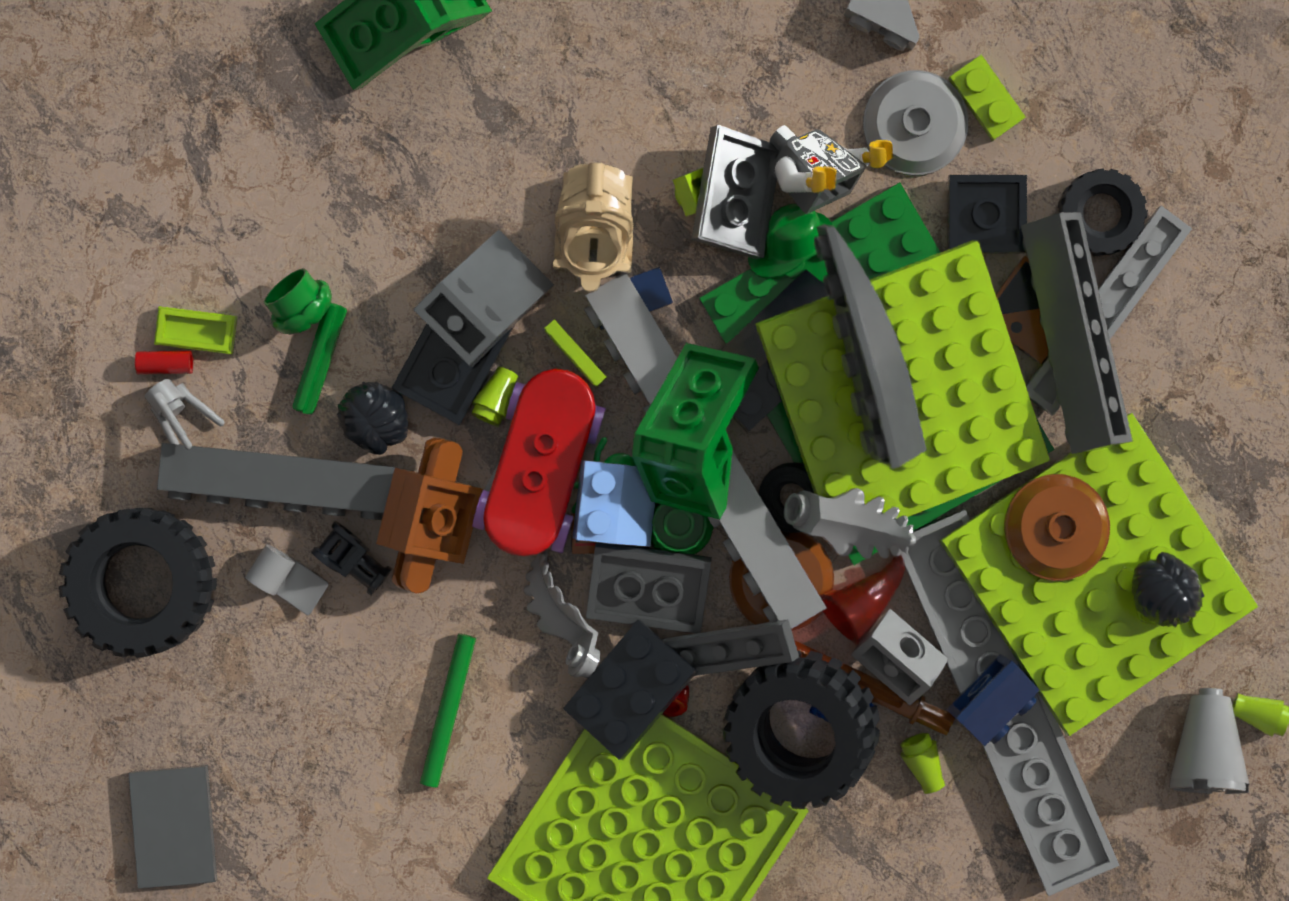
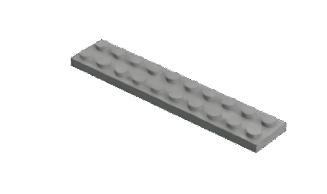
[900,509,1120,896]

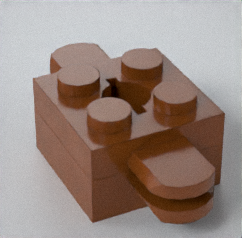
[376,438,483,594]

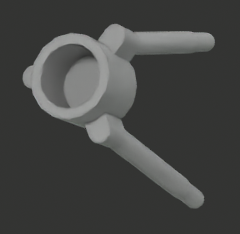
[145,379,225,449]

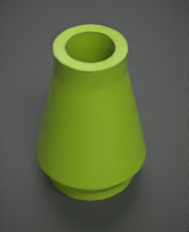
[471,366,518,427]
[1233,693,1289,737]
[900,733,945,794]

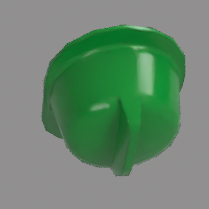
[748,203,833,279]

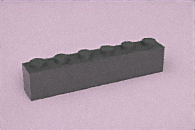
[1021,212,1132,454]
[157,443,399,520]

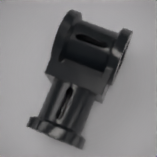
[311,521,393,596]

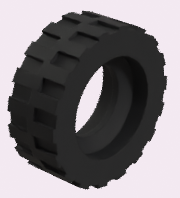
[1057,168,1148,256]

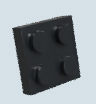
[947,175,1027,254]

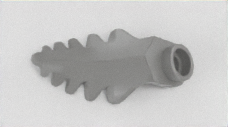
[784,488,916,559]
[524,550,600,678]

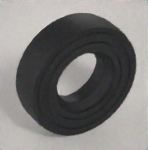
[758,462,814,533]

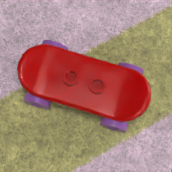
[472,369,606,557]

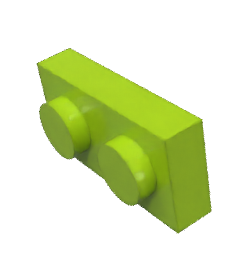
[948,54,1026,141]

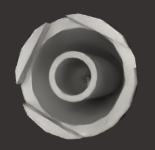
[1170,688,1250,794]

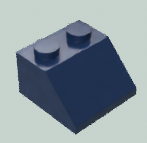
[946,654,1040,746]

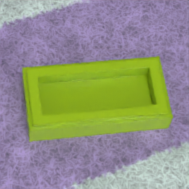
[154,306,237,355]
[544,319,607,387]

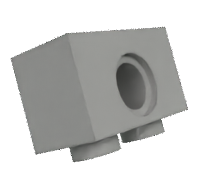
[851,609,949,705]

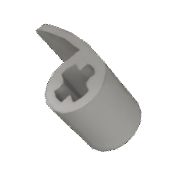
[245,544,328,615]

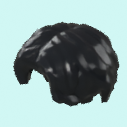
[337,382,409,455]
[1132,552,1205,627]

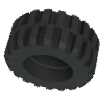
[58,508,217,658]
[723,651,880,809]

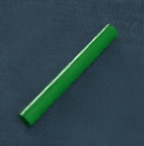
[419,633,477,788]

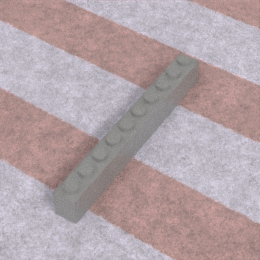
[584,273,826,629]

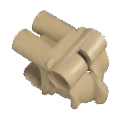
[553,162,633,293]

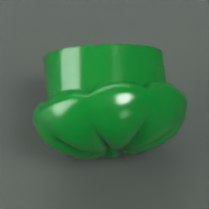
[264,268,332,335]
[651,503,714,555]

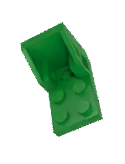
[315,0,492,90]
[632,343,759,520]

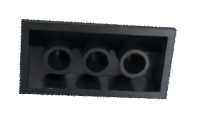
[721,269,827,432]

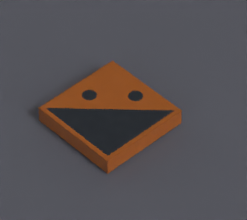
[996,256,1049,364]

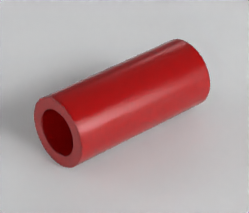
[135,351,193,375]

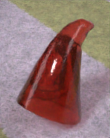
[820,555,905,644]

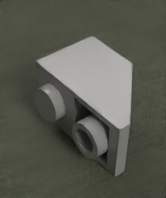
[844,0,920,51]

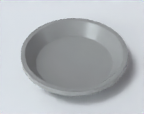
[863,70,968,176]

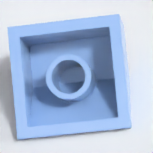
[572,460,655,546]

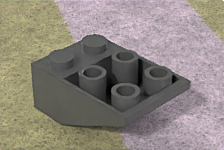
[413,230,554,367]

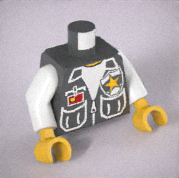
[770,125,893,214]

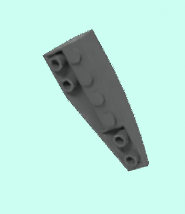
[814,224,926,469]

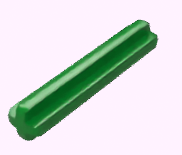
[292,303,347,415]

